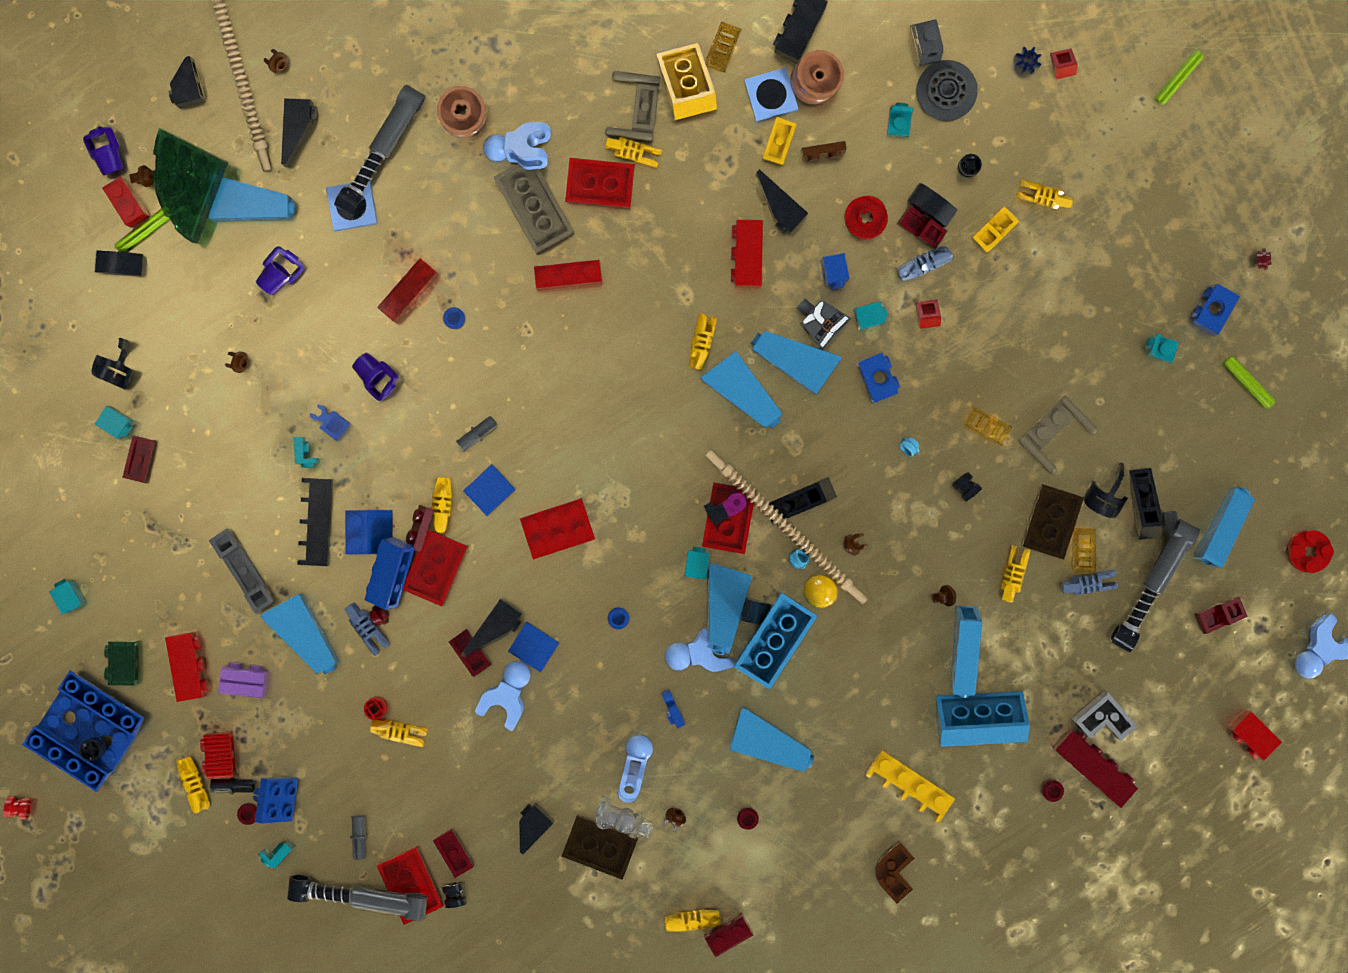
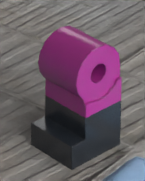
[703,493,747,525]

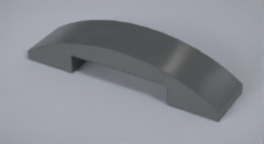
[209,528,274,614]

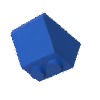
[345,510,393,554]

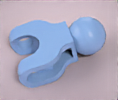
[483,122,551,170]
[1295,613,1348,679]
[665,628,734,672]
[475,661,531,731]
[618,735,653,803]

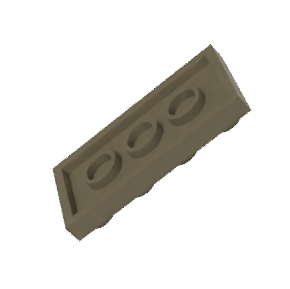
[494,164,574,254]

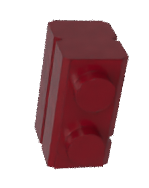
[704,912,754,957]

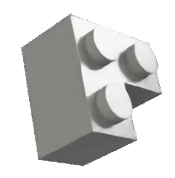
[1071,691,1138,740]

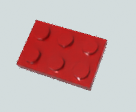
[565,157,635,209]
[702,482,756,554]
[520,498,595,560]
[403,529,468,607]
[376,846,444,925]

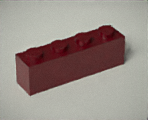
[1052,728,1139,808]

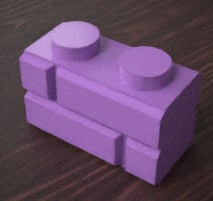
[218,662,269,698]

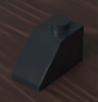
[168,56,205,109]
[519,802,554,855]

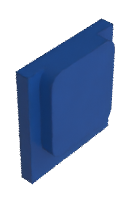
[463,464,516,516]
[508,622,559,672]

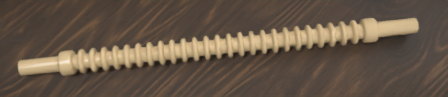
[211,0,271,172]
[705,450,868,604]

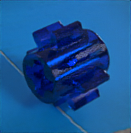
[1014,47,1042,74]

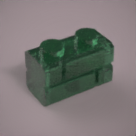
[104,640,139,686]

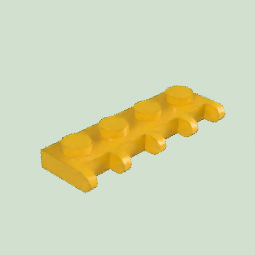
[865,750,955,823]

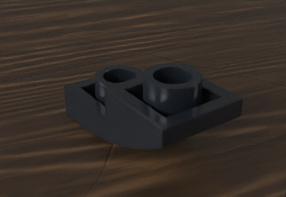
[907,183,958,227]
[94,250,143,276]

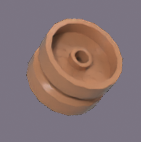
[790,50,844,105]
[437,86,487,139]

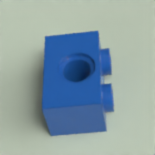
[820,253,850,290]
[1191,283,1240,336]
[856,353,900,404]

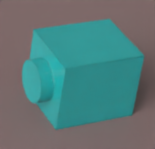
[853,301,888,331]
[95,406,134,439]
[684,546,710,579]
[49,579,87,614]

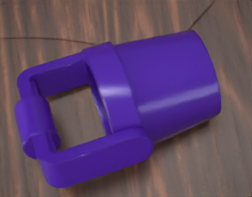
[83,126,124,176]
[256,246,304,295]
[352,352,398,401]

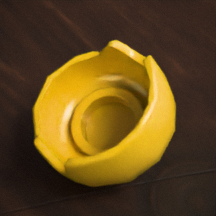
[803,575,838,608]

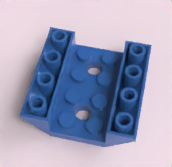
[22,670,144,792]

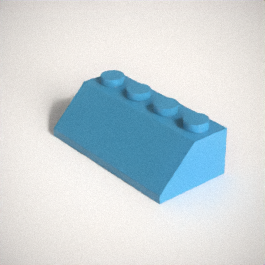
[733,593,817,690]
[936,691,1030,747]

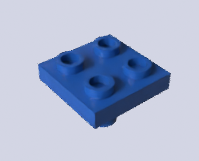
[253,777,298,823]

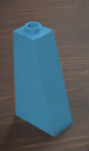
[208,175,295,221]
[751,331,842,395]
[701,351,783,428]
[1193,486,1255,568]
[707,563,752,655]
[260,593,339,675]
[951,606,982,698]
[729,706,814,772]

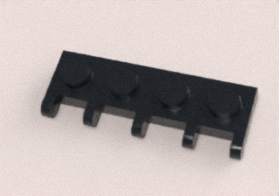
[297,478,333,566]

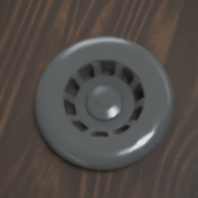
[917,60,978,121]

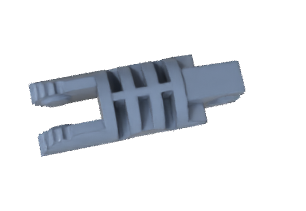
[897,246,953,281]
[1061,569,1118,595]
[345,602,390,656]

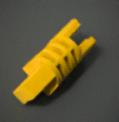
[605,137,662,168]
[1015,179,1073,209]
[689,313,717,370]
[431,477,452,533]
[1001,545,1031,603]
[370,719,428,747]
[176,756,210,814]
[665,910,721,932]

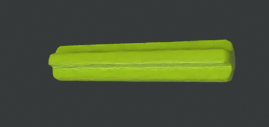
[1155,50,1204,105]
[114,207,172,252]
[1224,356,1276,409]

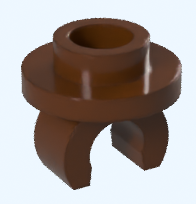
[264,49,288,73]
[129,165,154,187]
[225,351,249,373]
[844,533,868,556]
[932,585,956,607]
[663,808,686,832]

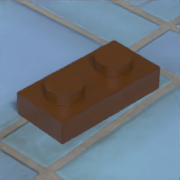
[801,141,847,162]

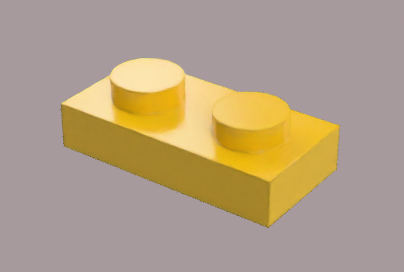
[762,117,797,166]

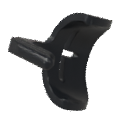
[91,338,134,390]
[1084,463,1128,518]

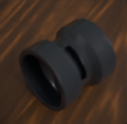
[957,154,982,178]
[952,472,982,502]
[79,737,106,761]
[442,882,467,908]

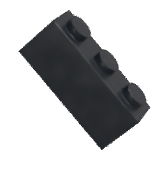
[773,0,828,64]

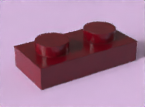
[122,435,156,483]
[406,505,434,552]
[449,629,492,677]
[433,828,474,878]

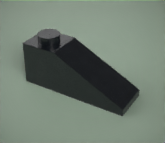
[281,98,317,167]
[756,169,808,235]
[1129,468,1164,540]
[769,477,837,524]
[740,596,771,625]
[461,599,521,658]

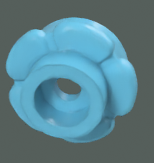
[899,437,919,457]
[789,549,809,569]

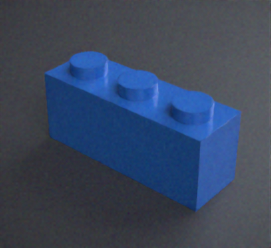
[364,537,415,610]

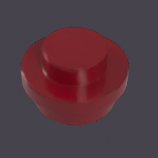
[1257,248,1272,270]
[369,605,389,626]
[1042,780,1064,802]
[237,803,257,825]
[737,808,759,830]

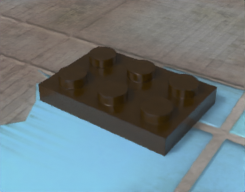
[1021,484,1084,560]
[561,815,638,880]

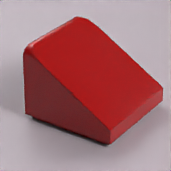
[1050,48,1078,79]
[916,299,941,329]

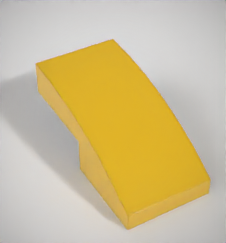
[973,206,1020,253]

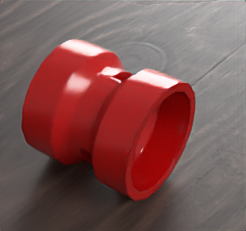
[364,696,388,720]
[3,795,32,820]

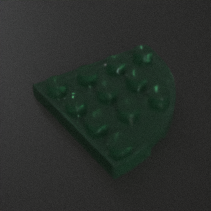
[152,128,228,244]

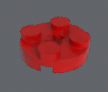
[844,195,888,240]
[1288,530,1334,573]

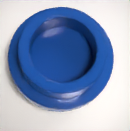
[443,307,465,329]
[608,607,629,629]

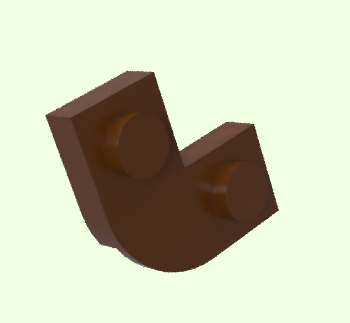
[876,841,915,904]

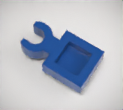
[310,404,351,441]
[661,690,685,728]

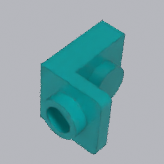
[887,103,913,137]
[1145,333,1179,363]
[293,437,320,468]
[258,840,295,869]

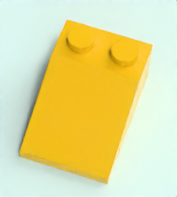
[656,43,717,120]

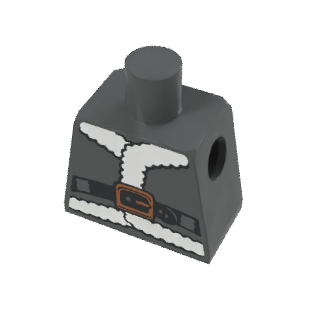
[910,19,944,66]
[797,298,851,350]

